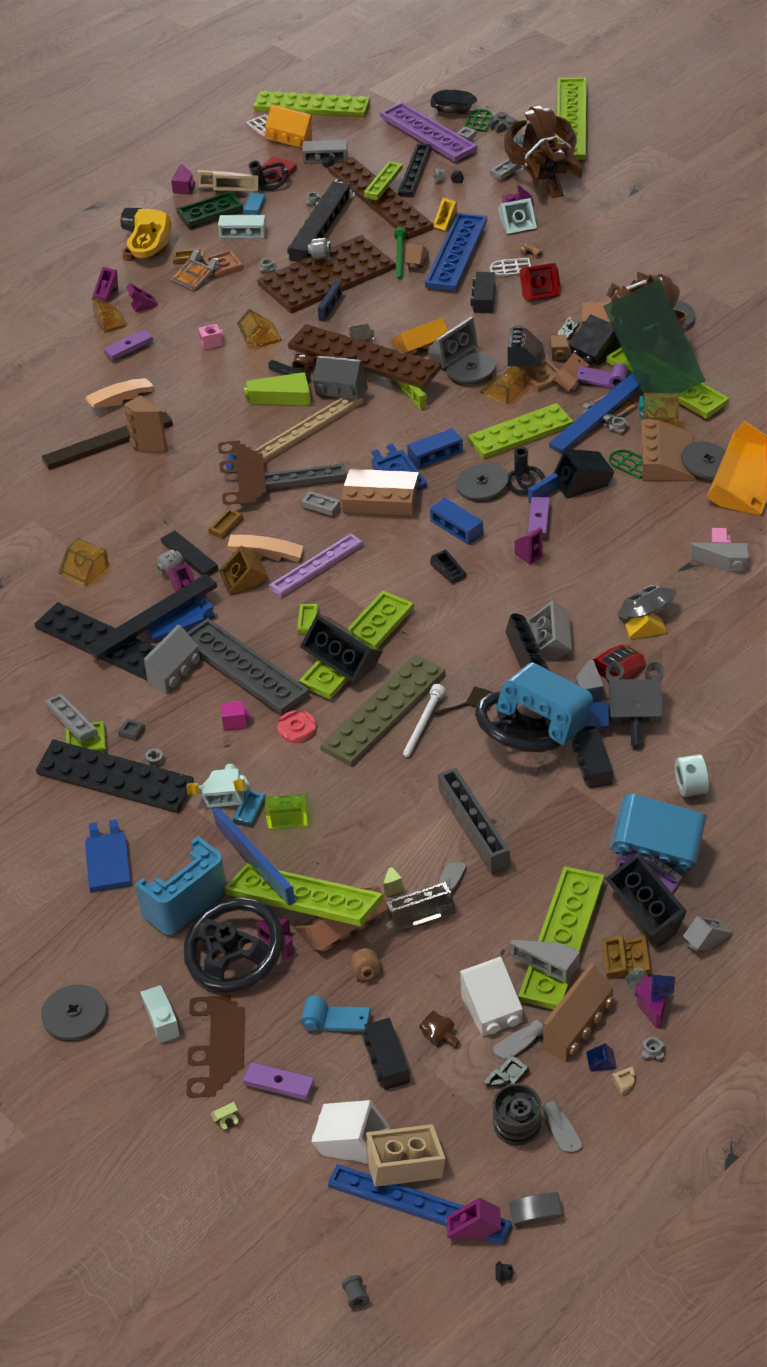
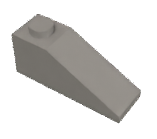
[691,542,748,571]
[510,940,580,983]

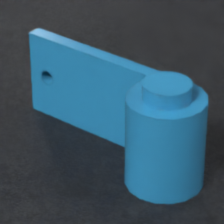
[301,996,371,1031]

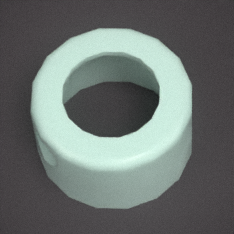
[675,754,709,797]

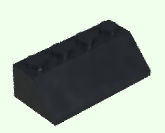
[507,326,543,366]
[300,614,383,683]
[605,853,687,947]

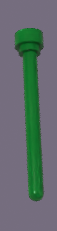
[394,227,406,279]

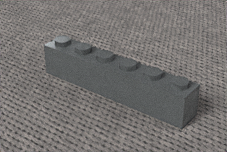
[438,768,510,873]

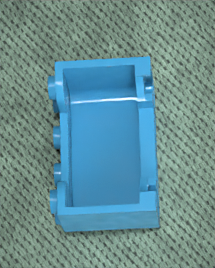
[496,663,593,745]
[609,794,707,873]
[135,836,226,935]

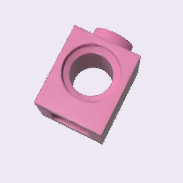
[198,324,224,350]

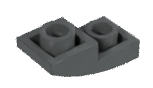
[509,1192,563,1227]

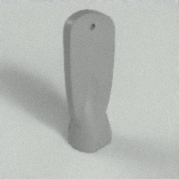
[434,862,466,902]
[493,1019,543,1060]
[542,1100,582,1153]

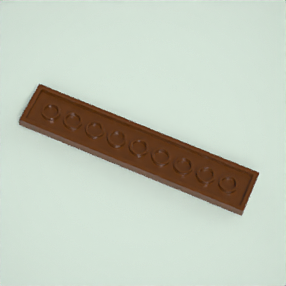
[328,157,433,239]
[288,324,442,389]

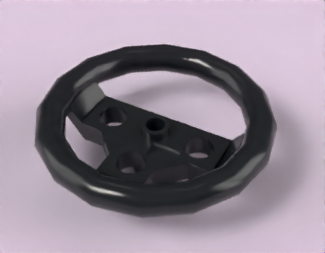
[475,691,562,753]
[184,897,284,993]

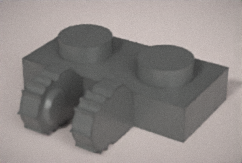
[488,111,518,133]

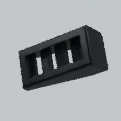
[430,549,467,583]

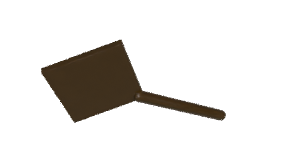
[434,686,493,715]

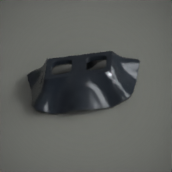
[430,90,478,114]

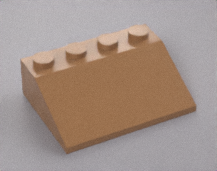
[641,419,696,480]
[341,469,419,516]

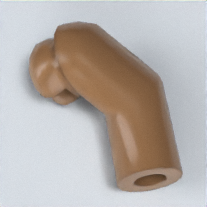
[520,243,543,258]

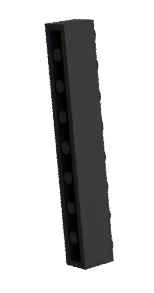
[287,181,350,262]

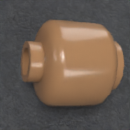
[351,948,380,980]

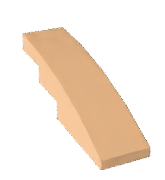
[86,378,154,408]
[227,535,303,562]

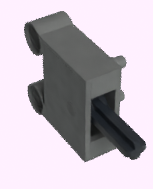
[606,662,664,748]

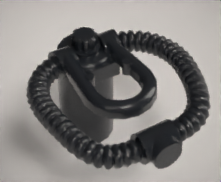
[249,160,289,191]
[507,447,546,495]

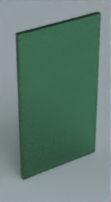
[603,280,706,403]

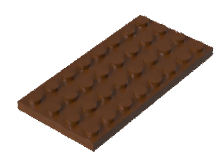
[257,235,396,313]

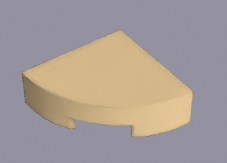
[612,1066,635,1096]

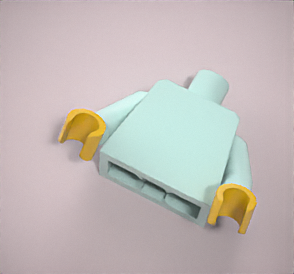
[187,764,251,808]

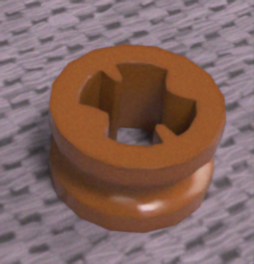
[122,247,137,261]

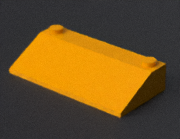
[706,420,767,516]

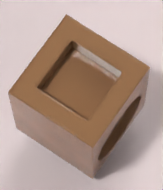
[550,335,568,361]

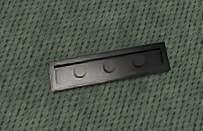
[161,530,218,576]

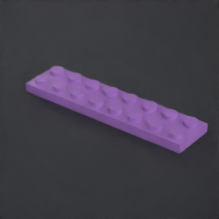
[380,102,477,162]

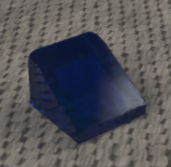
[651,975,675,1001]
[586,1043,617,1072]

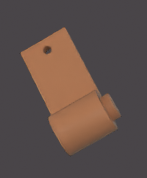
[553,353,589,392]

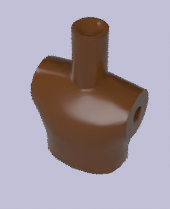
[292,354,317,371]
[419,1010,460,1048]

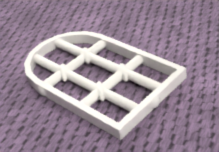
[246,114,268,136]
[490,258,531,277]

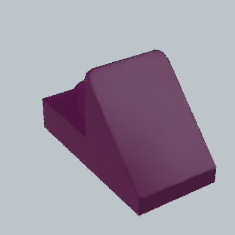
[502,184,534,206]
[92,267,119,301]
[126,283,158,312]
[256,919,293,958]

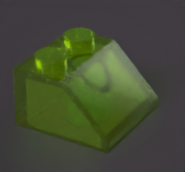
[265,793,308,828]

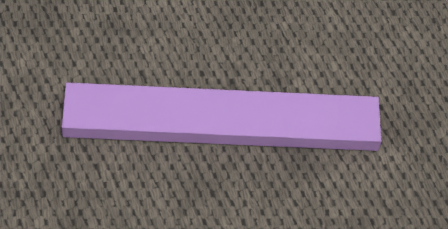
[269,533,363,598]

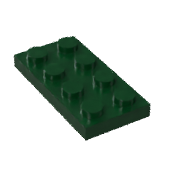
[176,191,244,228]

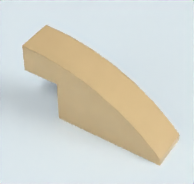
[197,170,258,191]

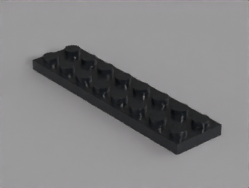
[34,602,156,681]
[36,739,194,813]

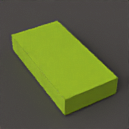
[297,604,319,634]

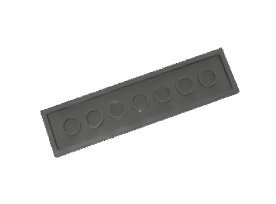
[187,618,309,715]

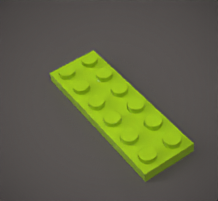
[467,403,574,459]

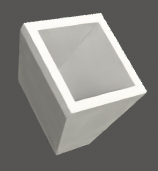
[460,957,523,1037]
[311,1100,391,1164]

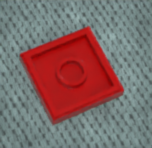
[261,156,297,182]

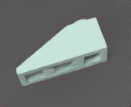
[140,985,180,1043]

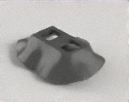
[617,585,676,620]

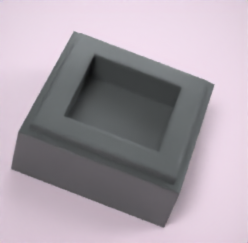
[118,719,145,741]

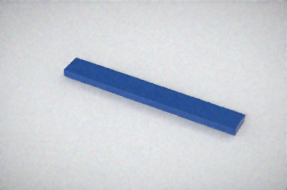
[549,369,650,454]
[212,807,296,906]
[328,1164,512,1245]

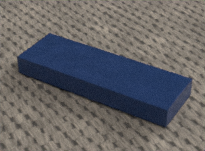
[317,281,342,322]

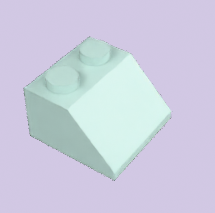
[498,198,537,234]

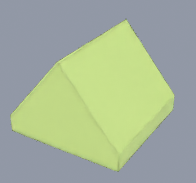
[383,867,403,897]

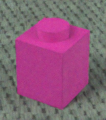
[221,701,250,730]

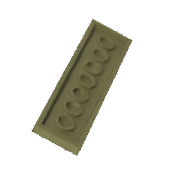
[320,654,445,767]

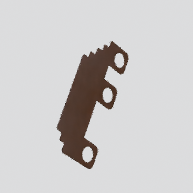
[218,440,267,505]
[186,995,245,1098]

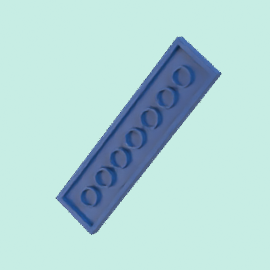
[425,213,487,291]

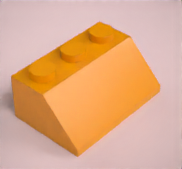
[265,105,312,148]
[390,317,448,355]

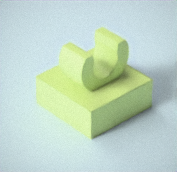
[211,1102,238,1130]

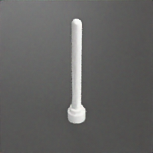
[403,684,447,757]

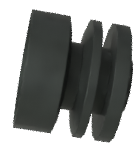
[493,1083,541,1146]

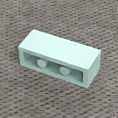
[218,215,266,239]

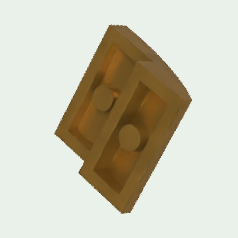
[602,935,652,978]

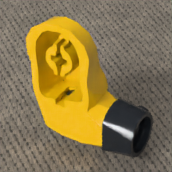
[120,208,172,259]

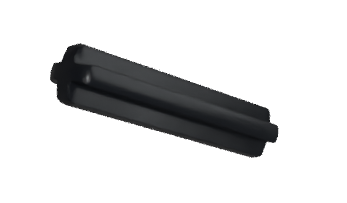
[268,360,311,383]

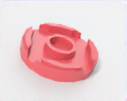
[277,710,316,743]

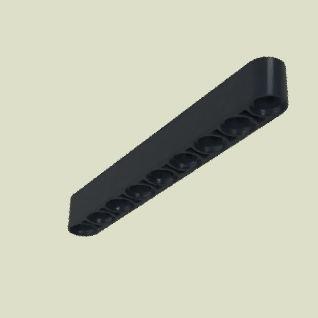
[505,613,551,726]

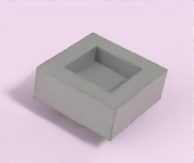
[457,126,477,141]

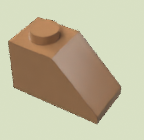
[405,244,429,269]

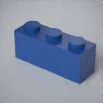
[407,428,463,469]
[430,498,484,545]

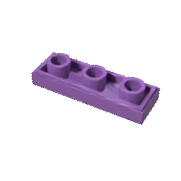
[103,329,153,360]
[528,497,549,538]
[243,1062,315,1100]

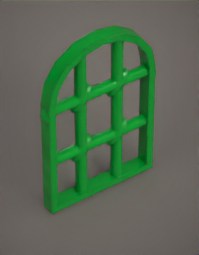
[464,109,492,132]
[609,449,642,479]

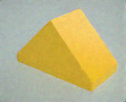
[433,198,457,231]
[625,613,667,640]

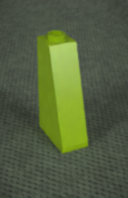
[244,372,311,406]

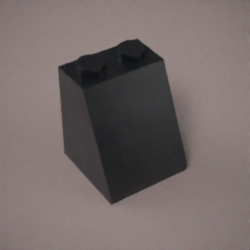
[568,314,624,365]
[554,449,614,498]

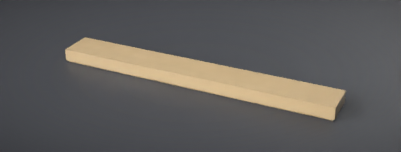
[255,397,363,463]

